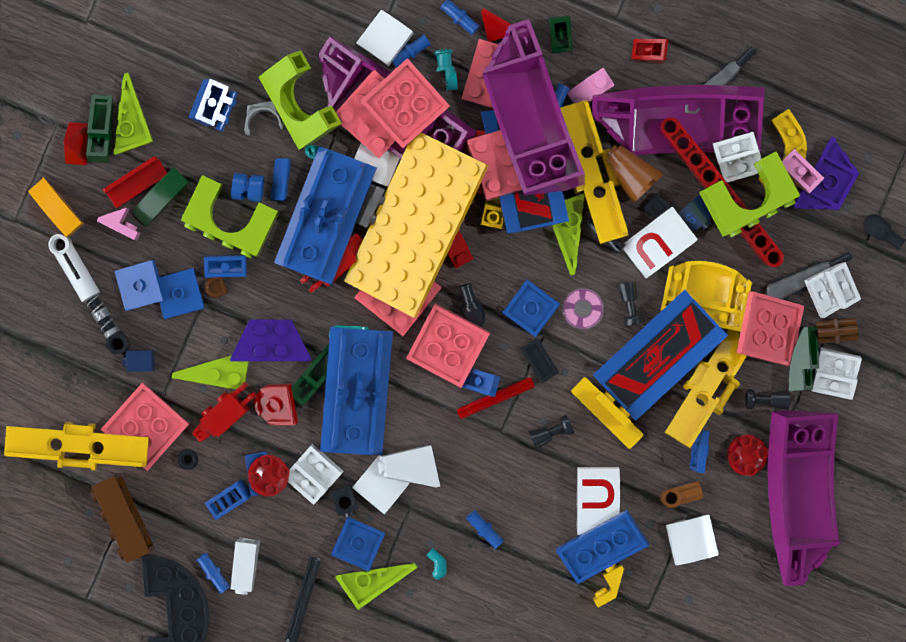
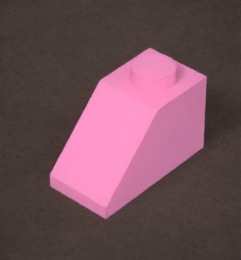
[567,68,614,104]

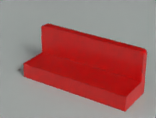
[102,156,168,208]

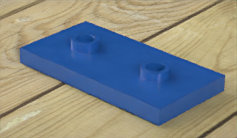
[556,510,649,584]

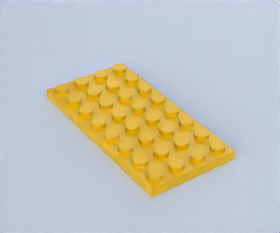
[344,132,489,318]

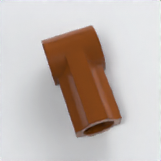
[660,481,703,508]

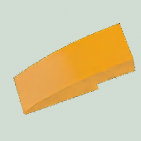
[28,177,84,238]

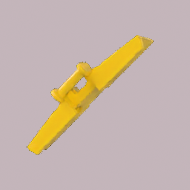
[560,100,628,244]
[665,330,747,448]
[4,422,149,471]

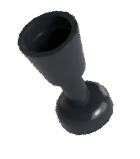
[616,281,645,326]
[745,389,790,410]
[528,414,574,450]

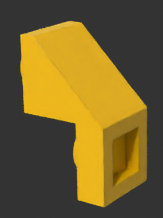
[481,197,504,229]
[593,563,624,608]

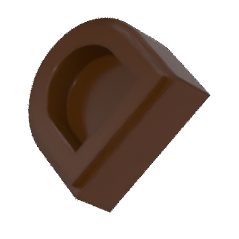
[205,277,229,298]

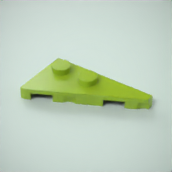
[114,73,153,155]
[552,194,584,276]
[172,355,249,389]
[335,563,418,610]

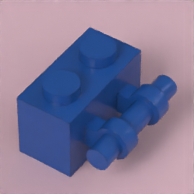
[188,79,238,132]

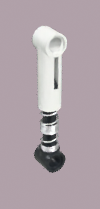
[48,234,130,354]

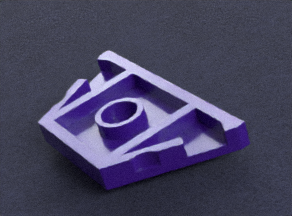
[792,136,859,210]
[230,320,311,362]

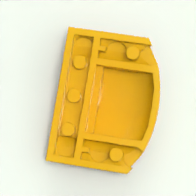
[661,261,752,332]

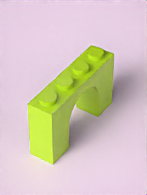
[259,50,342,150]
[699,151,800,237]
[181,175,279,259]

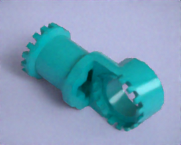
[434,49,458,91]

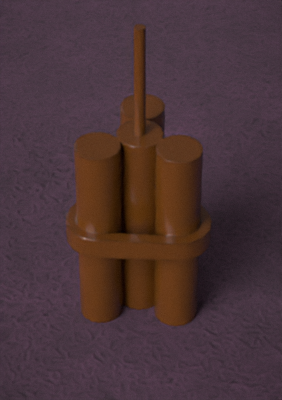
[798,318,858,345]

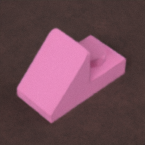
[782,149,824,193]
[97,208,141,241]

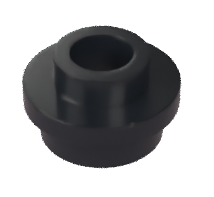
[177,449,199,470]

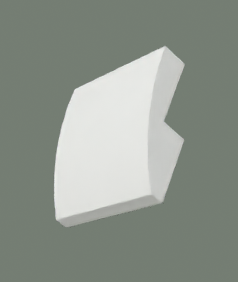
[357,10,413,66]
[713,132,762,182]
[354,143,400,187]
[804,262,861,318]
[812,348,862,400]
[288,444,343,505]
[352,455,410,514]
[666,515,719,565]

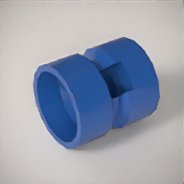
[231,172,264,203]

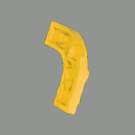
[758,109,807,188]

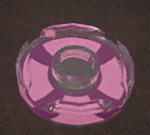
[562,288,604,329]

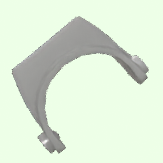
[244,101,285,136]

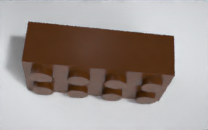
[91,473,155,563]

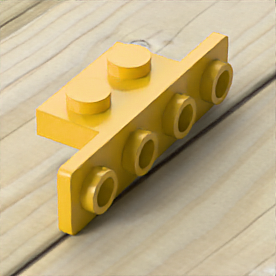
[571,377,643,449]

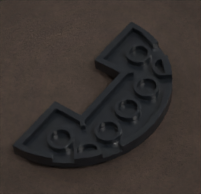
[142,555,210,642]

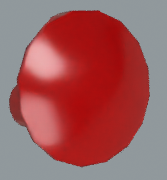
[727,435,768,476]
[248,455,290,496]

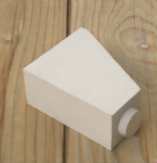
[378,445,440,487]
[231,537,260,595]

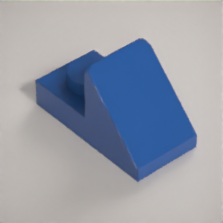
[462,368,500,397]

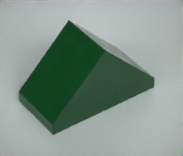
[548,15,573,54]

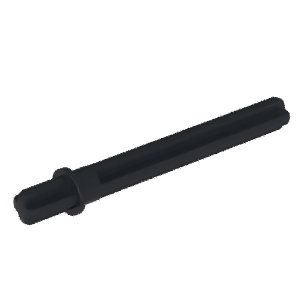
[284,557,321,642]

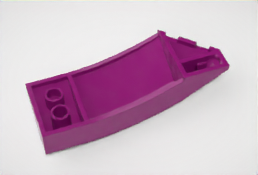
[483,19,585,195]
[319,37,476,159]
[592,85,765,155]
[768,410,841,587]

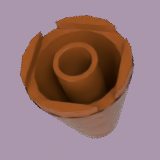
[606,145,663,203]

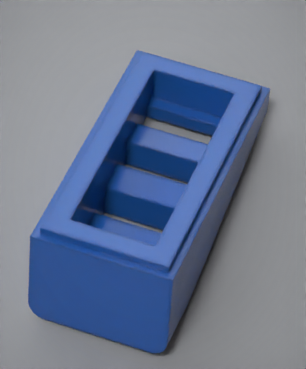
[204,479,251,520]

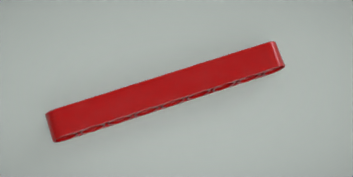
[659,117,784,267]

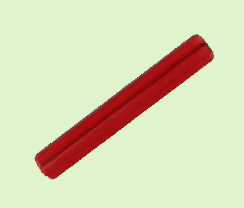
[457,377,535,419]

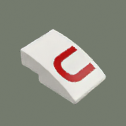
[623,207,698,278]
[577,467,620,535]

